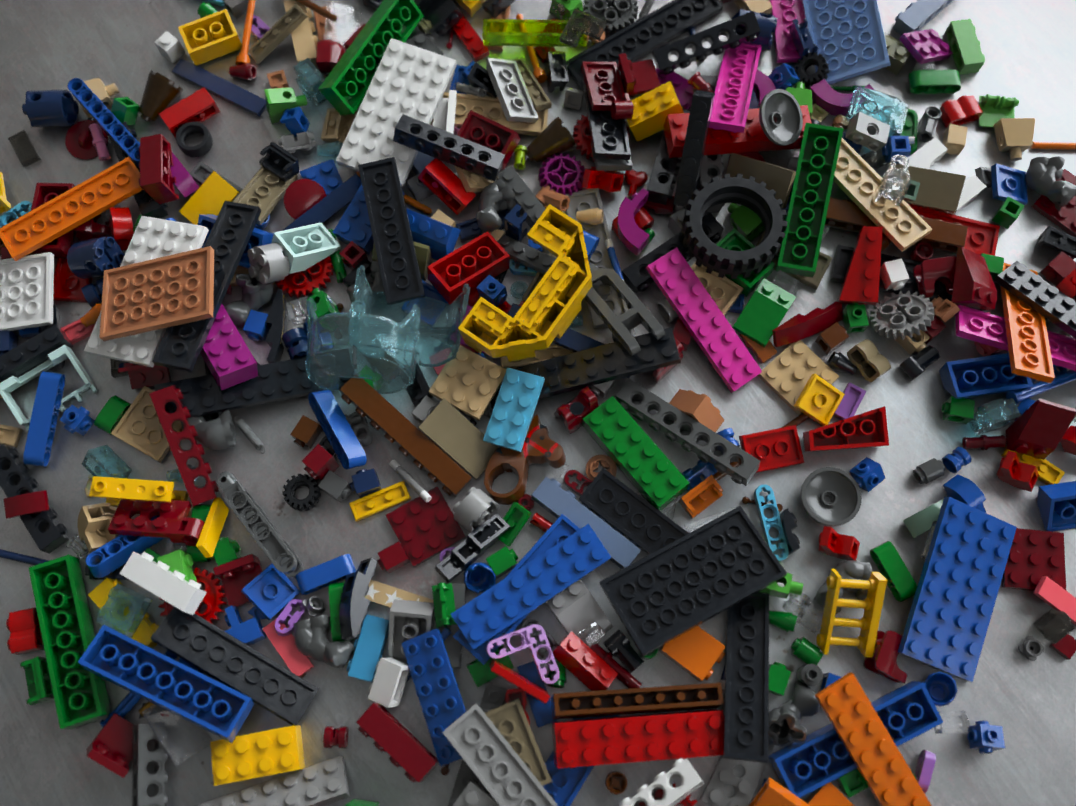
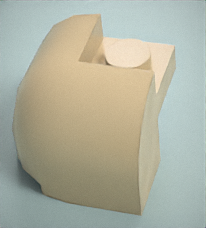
[78,503,119,553]

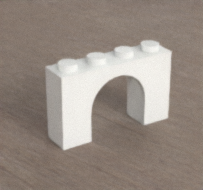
[902,137,987,215]

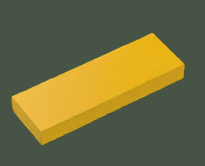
[1001,446,1065,485]
[349,480,411,522]
[196,497,229,558]

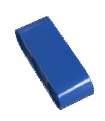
[295,554,357,595]

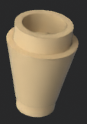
[576,208,604,226]

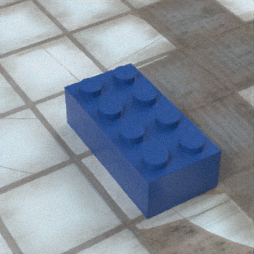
[333,184,405,255]

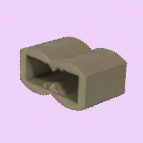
[847,339,891,382]

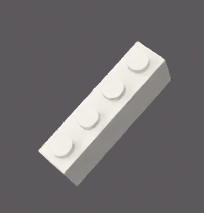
[120,551,207,615]

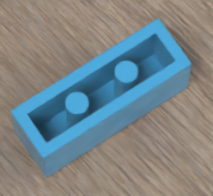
[347,614,389,682]

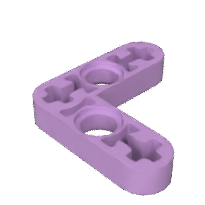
[486,624,560,684]

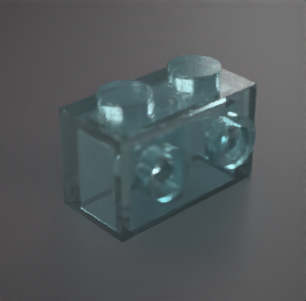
[82,445,132,479]

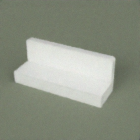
[433,90,457,134]

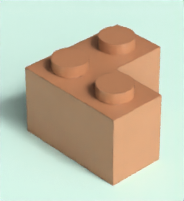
[669,389,724,433]

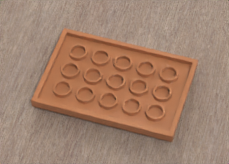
[99,246,214,341]

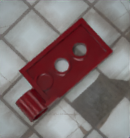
[581,62,633,119]
[108,499,205,546]

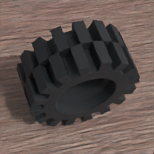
[795,52,829,87]
[282,473,321,511]

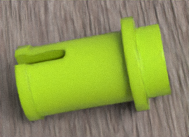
[514,145,528,170]

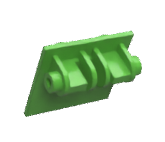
[979,94,1019,128]

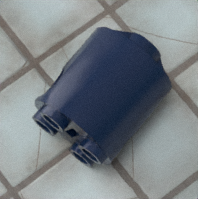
[731,9,777,51]
[22,90,79,127]
[67,237,125,279]

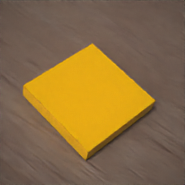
[794,374,845,426]

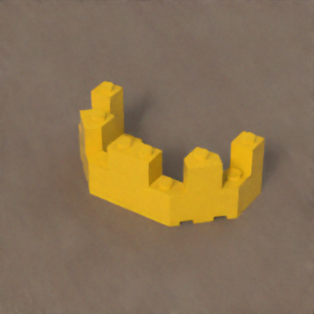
[458,204,592,362]

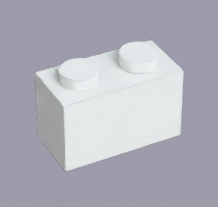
[368,657,410,708]

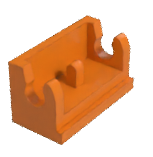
[679,475,723,519]

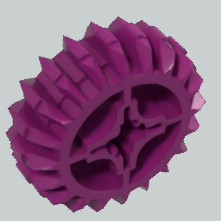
[538,153,585,196]

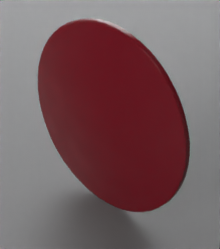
[65,120,108,160]
[284,179,327,220]

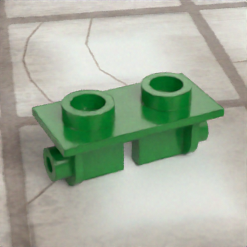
[432,582,457,627]

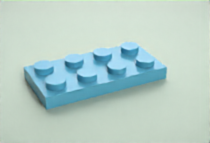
[483,367,545,453]

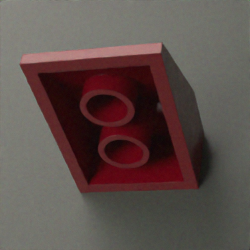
[457,110,521,170]
[952,247,997,311]
[1005,398,1076,460]

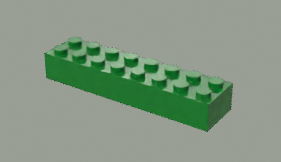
[318,0,424,115]
[776,123,844,278]
[29,555,111,729]

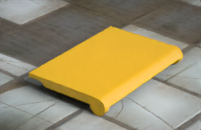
[179,171,240,225]

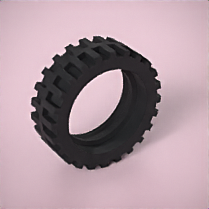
[681,174,787,279]

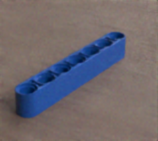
[68,78,140,168]

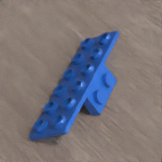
[402,629,466,766]

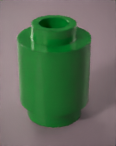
[790,637,823,665]

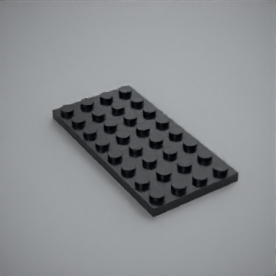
[599,506,787,657]

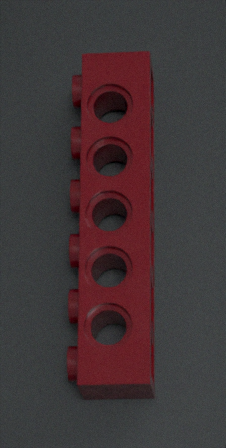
[149,385,219,506]

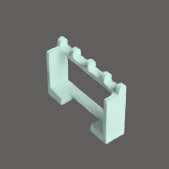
[0,345,98,431]

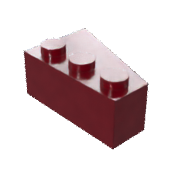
[139,134,179,204]

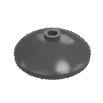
[759,89,803,146]
[801,467,862,526]

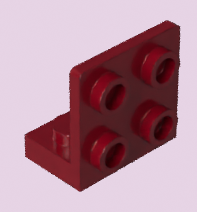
[618,53,660,96]
[118,363,172,389]
[213,554,262,607]
[86,713,134,778]

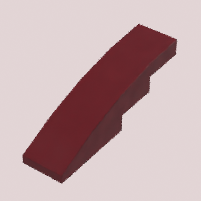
[772,302,843,347]

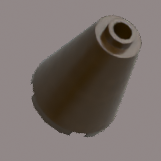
[139,70,183,123]
[526,117,577,163]

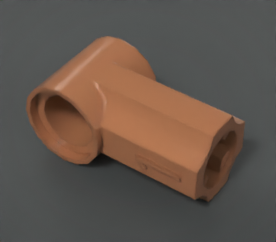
[535,185,570,211]

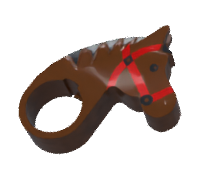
[484,415,566,505]

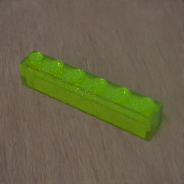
[482,19,588,47]

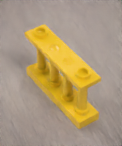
[89,476,188,507]
[816,569,887,658]

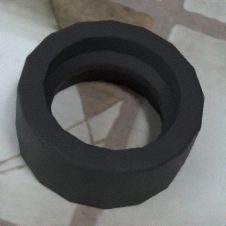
[176,122,213,157]

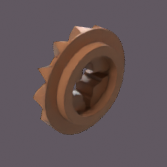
[586,455,617,481]

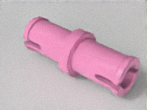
[89,123,111,161]

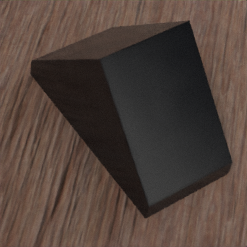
[467,62,497,99]

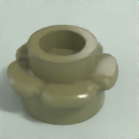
[417,19,433,35]

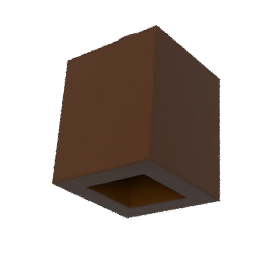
[815,322,849,355]
[290,415,323,449]

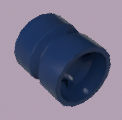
[81,278,103,307]
[282,328,314,360]

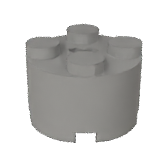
[247,243,290,284]
[452,487,499,533]

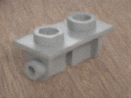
[278,131,316,154]

